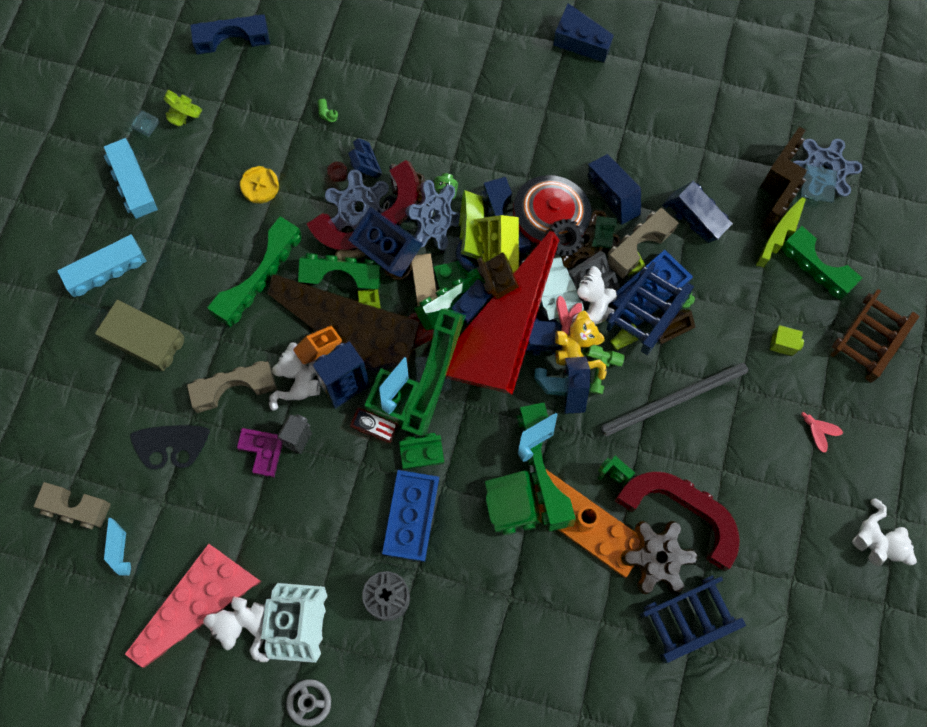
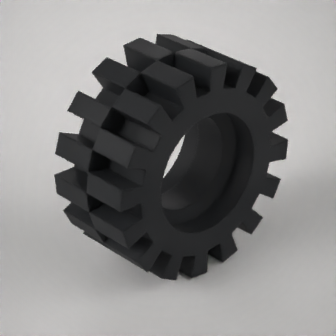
[546,219,584,256]

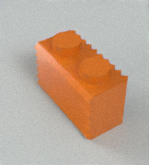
[293,326,342,365]

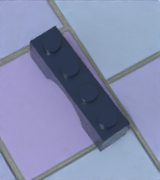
[191,14,270,54]
[481,177,531,255]

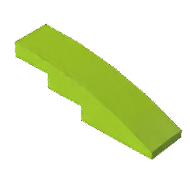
[459,190,484,259]
[756,197,806,268]

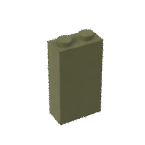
[95,300,185,372]

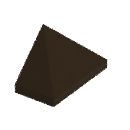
[659,309,696,344]

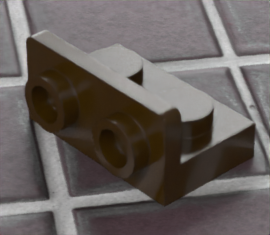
[477,252,519,299]

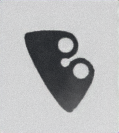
[130,425,210,470]

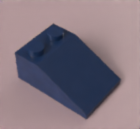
[348,207,423,277]

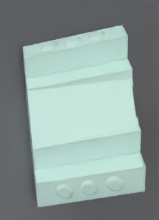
[522,255,584,320]
[261,583,328,663]

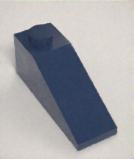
[564,357,590,414]

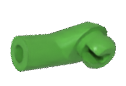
[317,99,338,123]

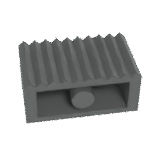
[278,414,312,454]

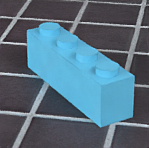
[104,138,158,219]
[57,235,147,297]

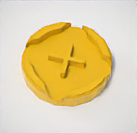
[240,166,279,204]

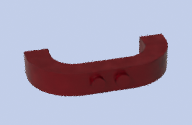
[307,160,420,250]
[615,472,740,572]

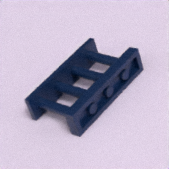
[606,261,694,356]
[640,575,746,664]

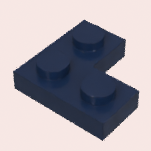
[348,138,382,178]

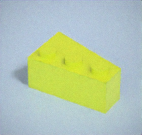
[473,215,519,273]

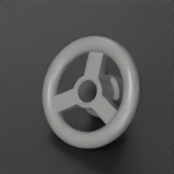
[286,679,331,726]

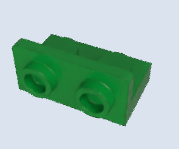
[399,433,445,470]
[597,455,635,485]

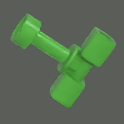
[582,345,624,395]

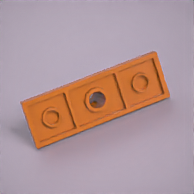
[534,470,640,578]

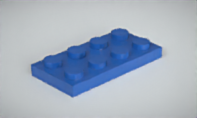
[610,250,693,327]
[382,470,439,562]

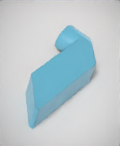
[379,357,409,414]
[534,368,565,396]
[518,413,557,462]
[104,518,131,576]

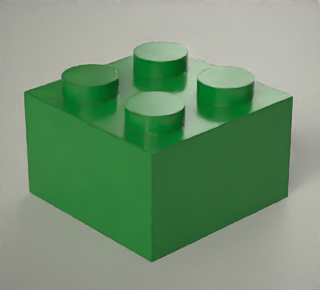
[365,369,419,426]

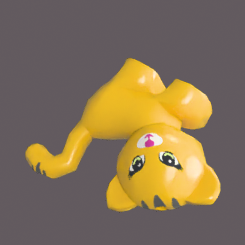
[555,311,607,380]

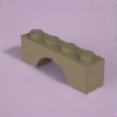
[607,208,678,279]
[187,361,277,413]

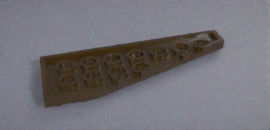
[267,274,421,373]

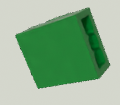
[485,471,542,536]

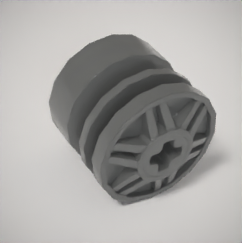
[362,571,410,622]

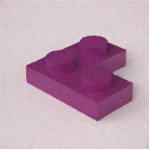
[237,428,282,478]

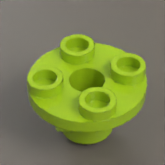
[164,90,202,126]

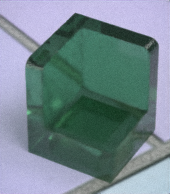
[592,216,617,248]

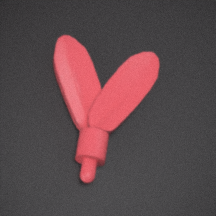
[556,296,582,336]
[801,412,843,453]

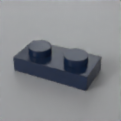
[451,279,493,323]

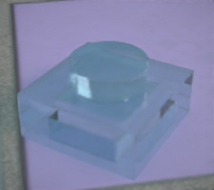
[131,111,160,136]

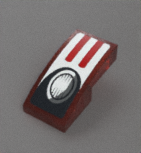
[349,408,398,443]

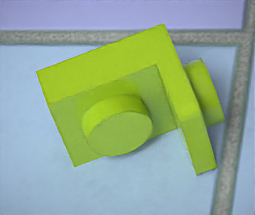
[358,289,381,308]

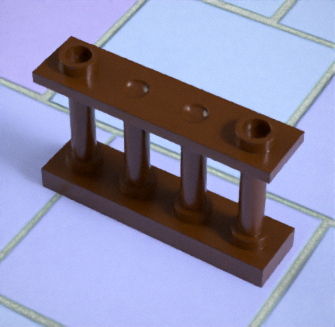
[830,289,920,383]

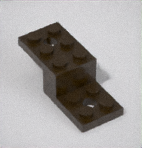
[760,126,807,231]

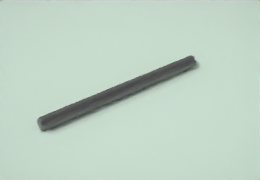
[601,363,748,436]

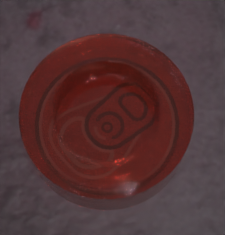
[327,162,347,182]

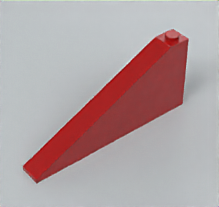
[445,231,559,395]

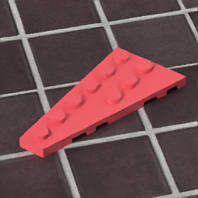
[125,544,261,668]

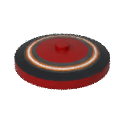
[513,175,591,245]

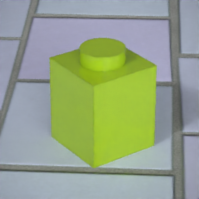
[769,325,804,356]

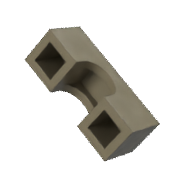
[34,482,111,529]

